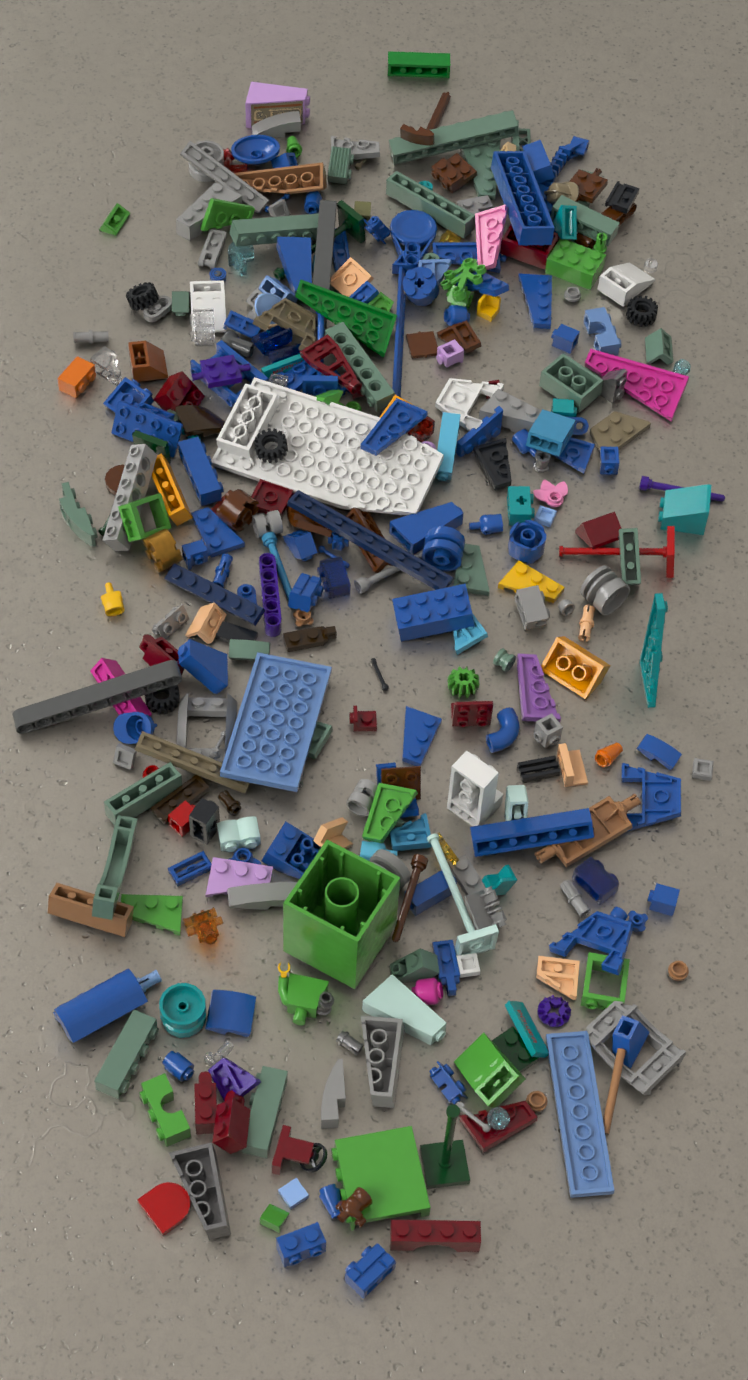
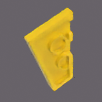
[498,561,565,603]

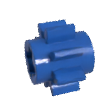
[328,531,349,551]

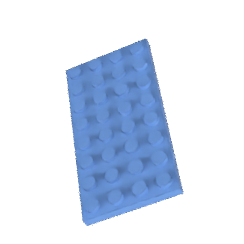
[220,652,332,792]

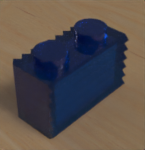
[317,556,351,599]
[572,856,619,905]

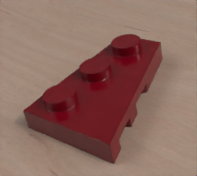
[459,1101,538,1153]

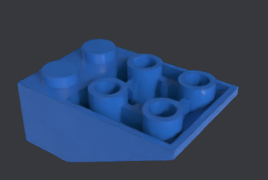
[261,821,321,879]

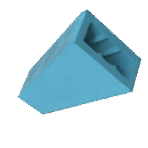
[435,412,461,481]

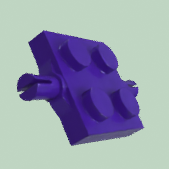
[191,354,251,389]

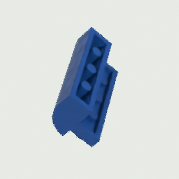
[52,968,148,1043]

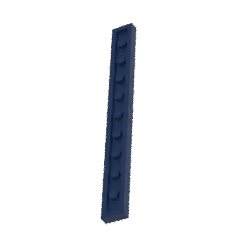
[287,490,453,590]

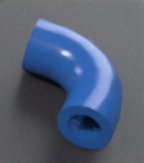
[486,707,520,753]

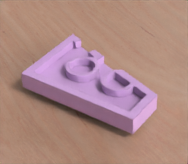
[206,857,273,897]

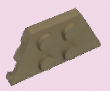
[590,411,651,451]

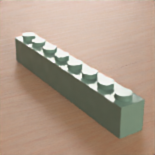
[389,110,518,165]

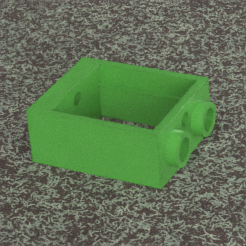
[118,493,172,542]
[581,952,630,1010]

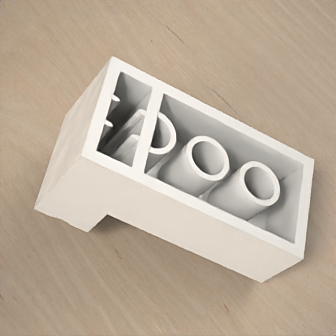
[447,751,503,826]

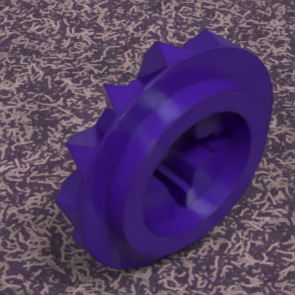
[537,995,571,1027]

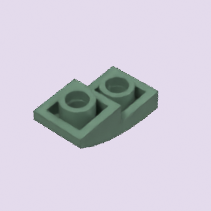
[228,639,271,662]

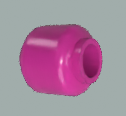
[412,978,443,1006]

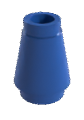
[319,1184,341,1219]

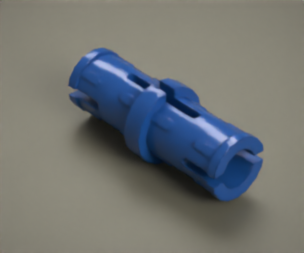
[213,554,233,587]

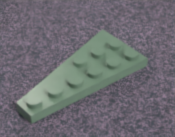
[461,139,501,200]

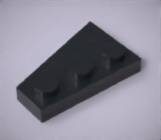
[473,438,512,490]

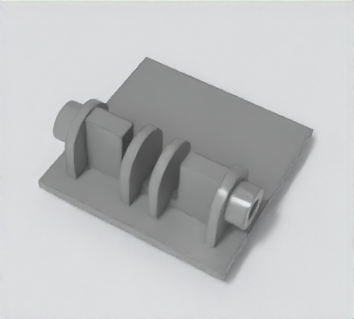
[464,886,507,930]

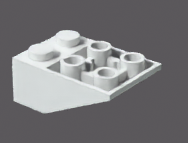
[598,262,655,307]
[190,280,227,333]

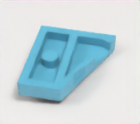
[453,613,488,655]

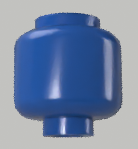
[444,305,470,326]

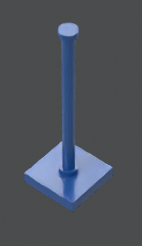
[302,311,338,396]

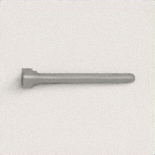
[354,551,423,594]

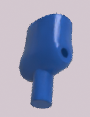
[512,429,537,458]
[469,514,503,535]

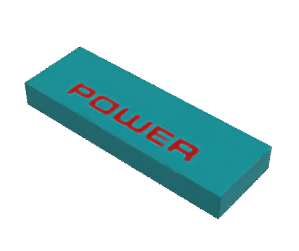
[261,354,304,380]
[505,1001,549,1058]

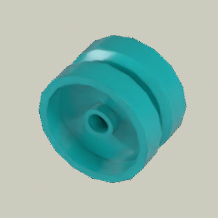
[159,983,206,1038]

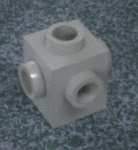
[534,713,563,748]

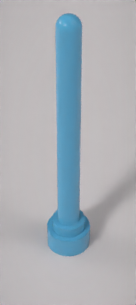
[261,532,292,602]

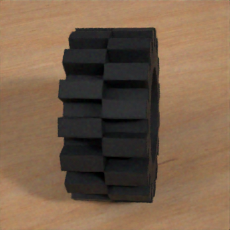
[126,282,159,311]
[626,295,658,327]
[254,428,288,463]
[145,685,180,714]

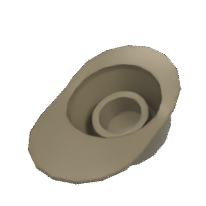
[544,182,579,205]

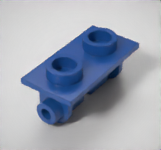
[364,216,390,244]
[429,1061,468,1105]

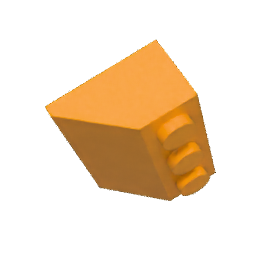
[541,636,611,699]

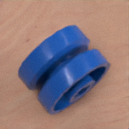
[422,526,465,572]

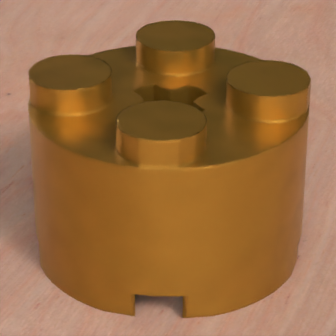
[142,529,183,572]

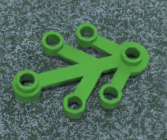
[440,258,487,302]

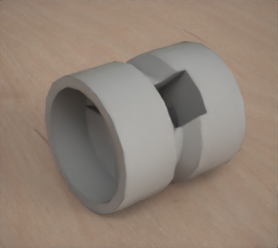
[252,510,283,539]
[346,779,378,817]

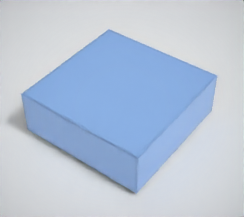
[534,505,557,528]
[278,1178,309,1210]

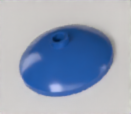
[231,135,280,165]

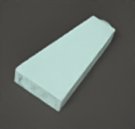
[362,974,447,1045]

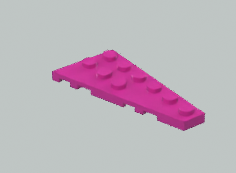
[585,349,689,422]

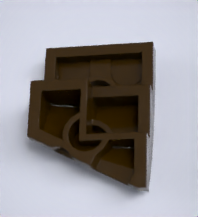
[175,405,225,437]

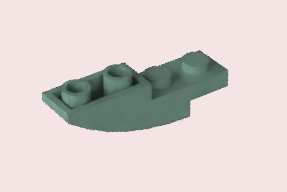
[59,482,98,547]

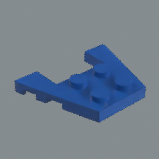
[622,763,681,832]
[549,911,633,976]

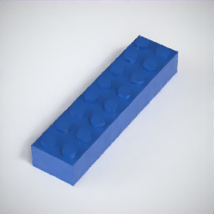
[491,151,555,246]

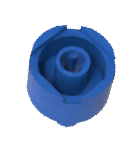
[403,267,439,306]
[508,520,546,564]

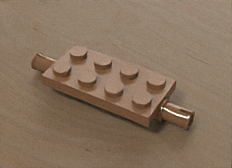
[535,794,641,868]

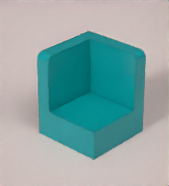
[482,865,517,895]

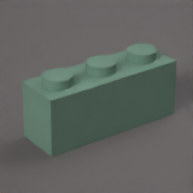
[618,528,641,585]

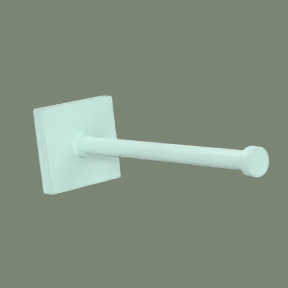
[427,834,499,956]

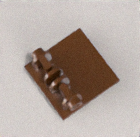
[381,766,421,800]

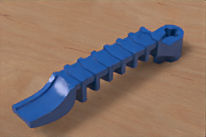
[538,136,590,204]

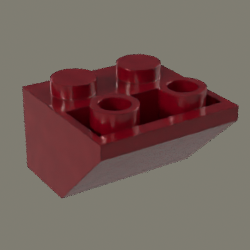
[153,371,205,411]

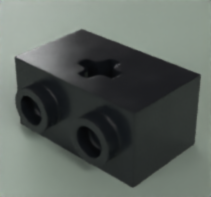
[189,798,220,845]

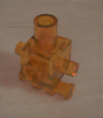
[183,907,223,944]

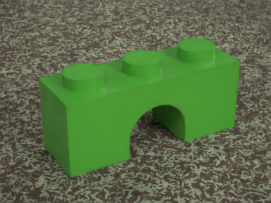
[139,1073,191,1147]

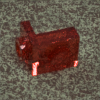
[224,155,248,173]
[408,416,435,442]

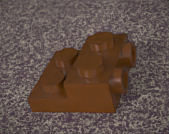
[431,153,477,193]

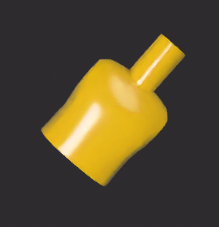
[101,582,125,617]

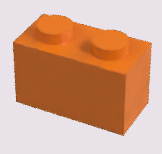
[57,356,96,398]

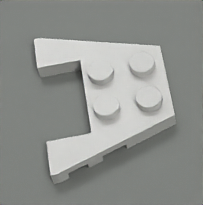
[435,378,504,431]

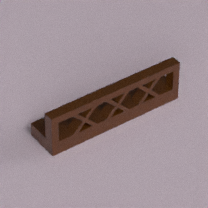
[345,507,393,573]

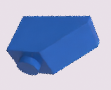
[282,530,318,561]

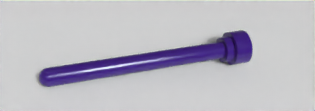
[639,476,725,502]

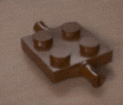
[569,168,608,203]

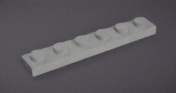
[180,141,269,214]

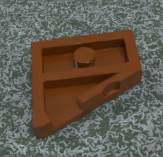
[437,320,482,353]

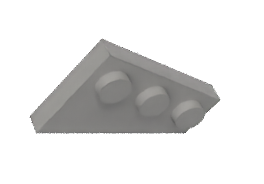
[331,136,380,160]

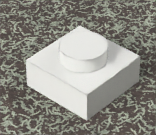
[456,953,480,978]

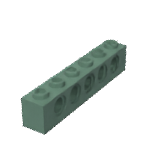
[325,322,395,412]

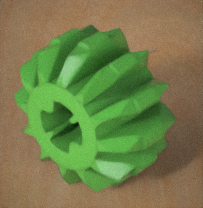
[447,666,480,699]

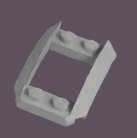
[176,692,237,763]
[586,1001,686,1095]

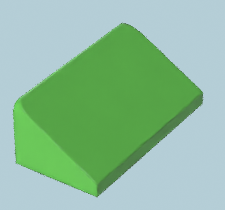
[99,203,130,236]

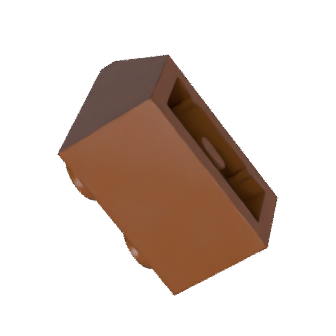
[128,340,168,382]

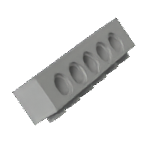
[102,444,157,551]

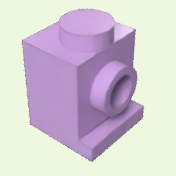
[436,339,464,367]

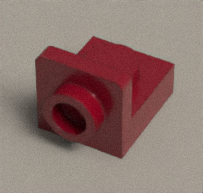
[349,705,377,732]

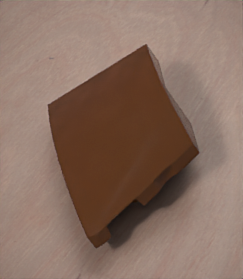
[287,506,332,537]

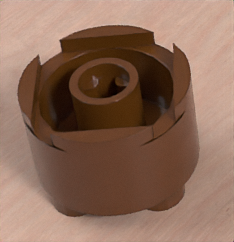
[216,489,259,532]

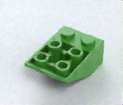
[454,1033,526,1109]

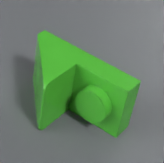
[314,389,344,406]

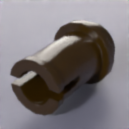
[218,790,241,815]

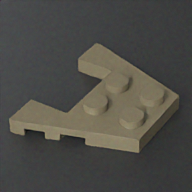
[252,298,316,350]

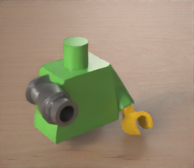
[278,962,334,1025]

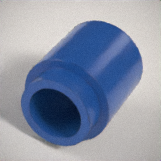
[304,191,322,214]
[162,1051,195,1082]

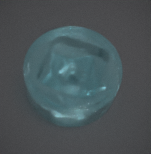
[487,1107,510,1130]

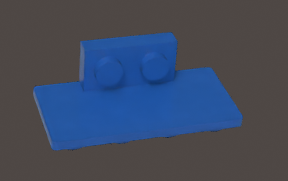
[111,400,183,457]

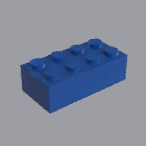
[392,584,474,642]

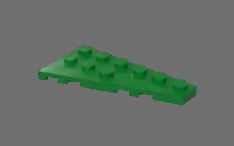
[295,280,397,358]

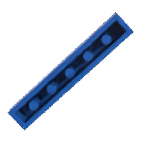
[470,808,594,857]

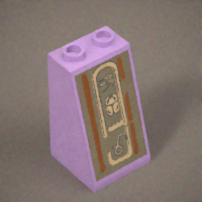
[245,82,310,128]

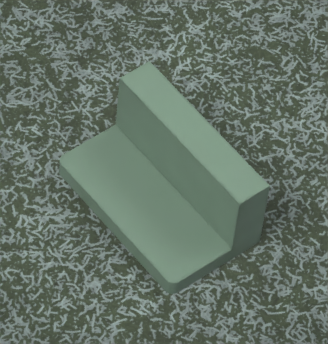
[645,328,674,365]

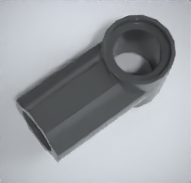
[220,330,255,357]

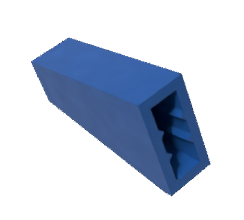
[276,236,312,294]
[389,502,464,555]

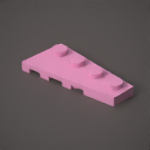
[475,204,508,270]

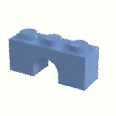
[583,307,622,356]

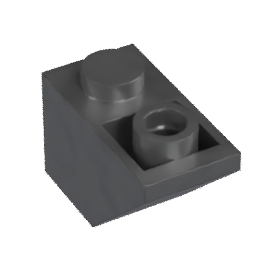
[600,369,627,404]

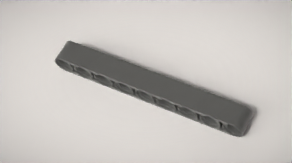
[310,200,337,328]
[12,660,182,734]

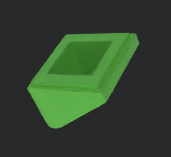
[260,1204,289,1233]

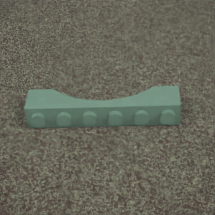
[92,815,138,920]

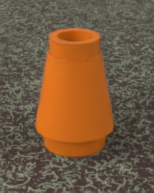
[595,742,623,767]

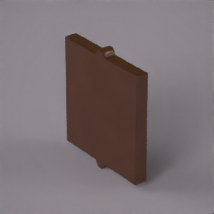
[406,331,438,359]

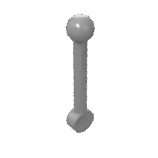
[211,731,225,755]
[456,1102,491,1132]

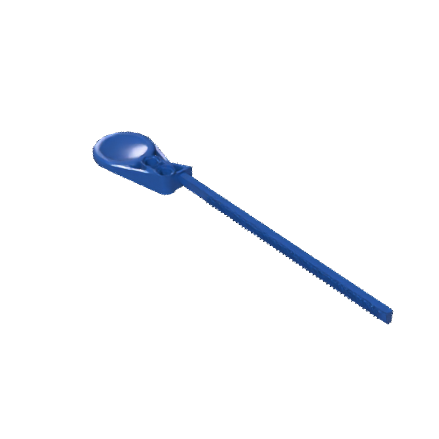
[390,210,437,398]

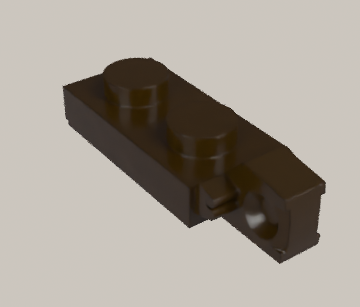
[283,626,337,652]

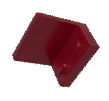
[451,701,493,727]

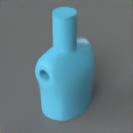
[360,841,397,861]

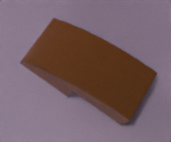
[400,124,435,145]

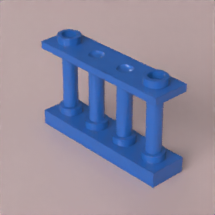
[190,340,268,407]

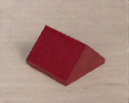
[575,511,622,549]

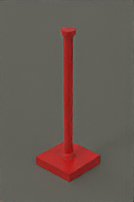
[559,526,675,578]

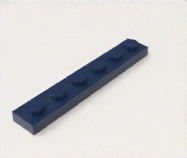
[164,564,265,626]

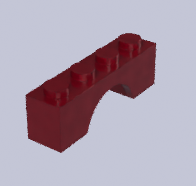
[390,1220,481,1252]

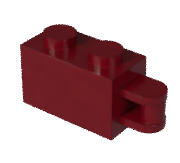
[139,634,184,676]
[194,1071,217,1134]
[212,1090,251,1154]

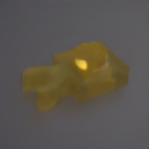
[437,832,459,865]

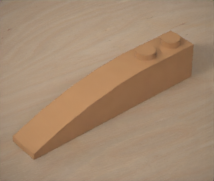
[234,162,327,194]

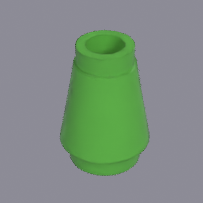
[286,136,302,158]

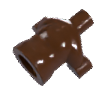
[335,1187,372,1228]

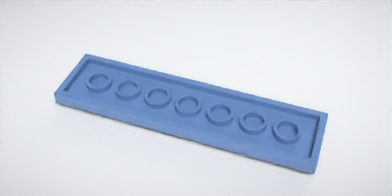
[545,1031,615,1198]

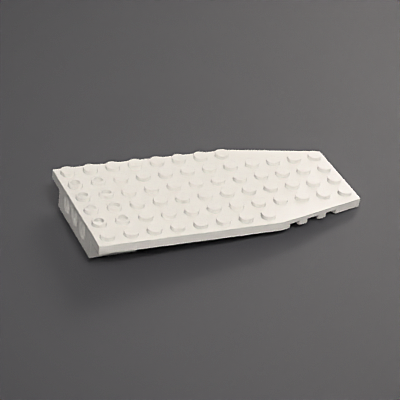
[211,377,444,516]

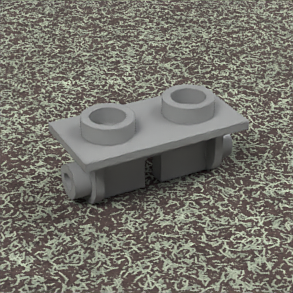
[152,604,189,639]

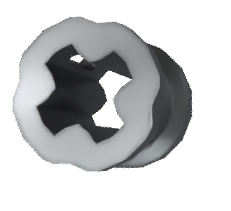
[533,450,551,473]

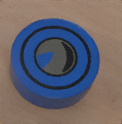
[210,268,226,282]

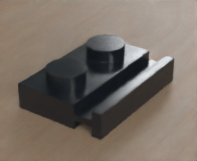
[605,181,640,214]

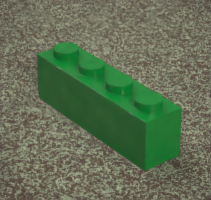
[387,51,451,78]

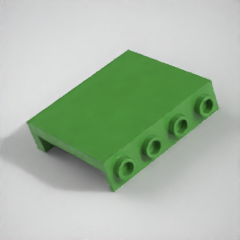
[331,1126,431,1230]

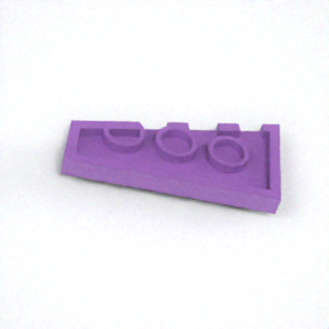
[516,653,561,723]

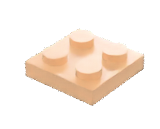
[330,257,374,297]

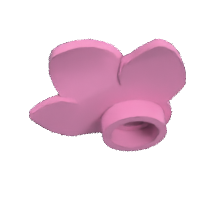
[533,480,568,507]

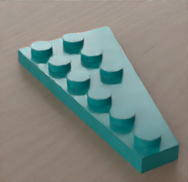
[639,593,668,708]

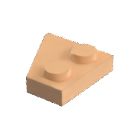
[536,956,580,1000]

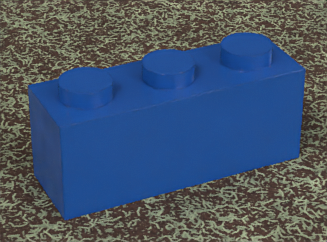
[522,140,555,184]

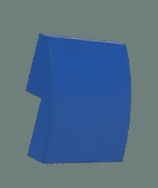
[205,990,256,1037]

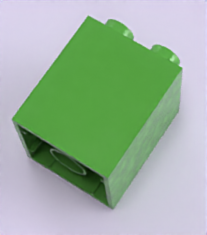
[283,840,400,989]

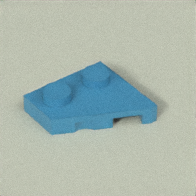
[390,813,432,851]

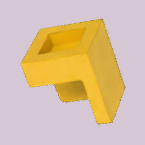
[477,294,501,322]

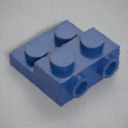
[103,377,154,414]

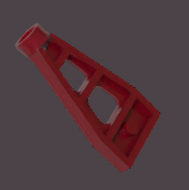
[300,334,362,394]

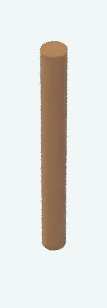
[603,1048,626,1135]

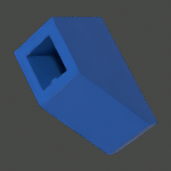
[612,1015,650,1069]

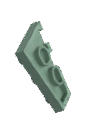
[453,544,490,596]

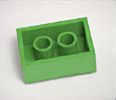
[545,239,606,290]

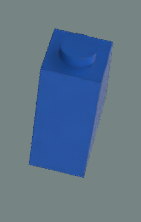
[178,639,228,694]

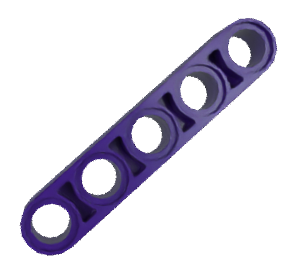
[259,553,282,637]

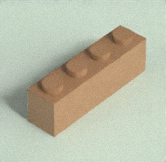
[47,882,134,937]

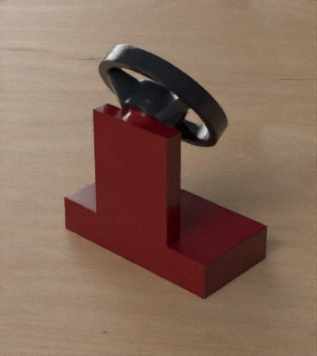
[272,1125,328,1175]

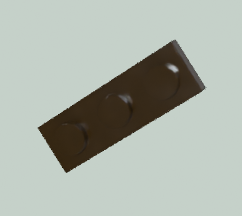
[151,775,210,825]

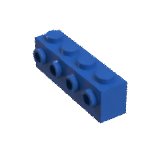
[178,437,224,506]

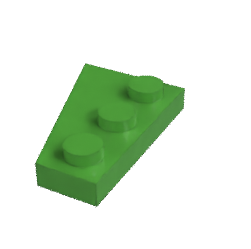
[362,783,418,843]

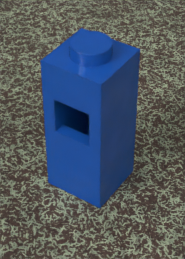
[404,870,457,916]

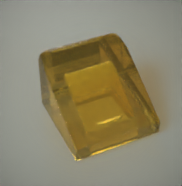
[439,229,461,242]

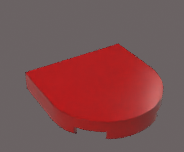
[137,1182,190,1236]

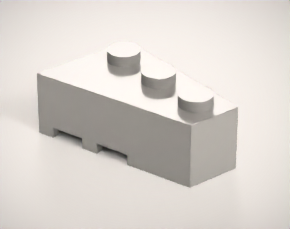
[479,389,542,433]

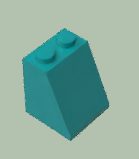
[658,484,712,535]

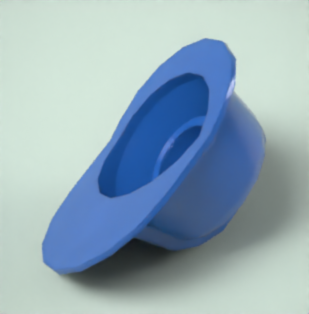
[113,712,157,744]

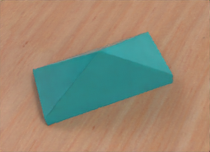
[553,205,577,240]

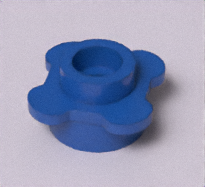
[628,911,648,932]

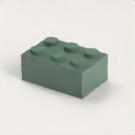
[539,353,604,413]

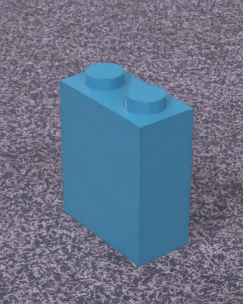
[526,409,576,457]

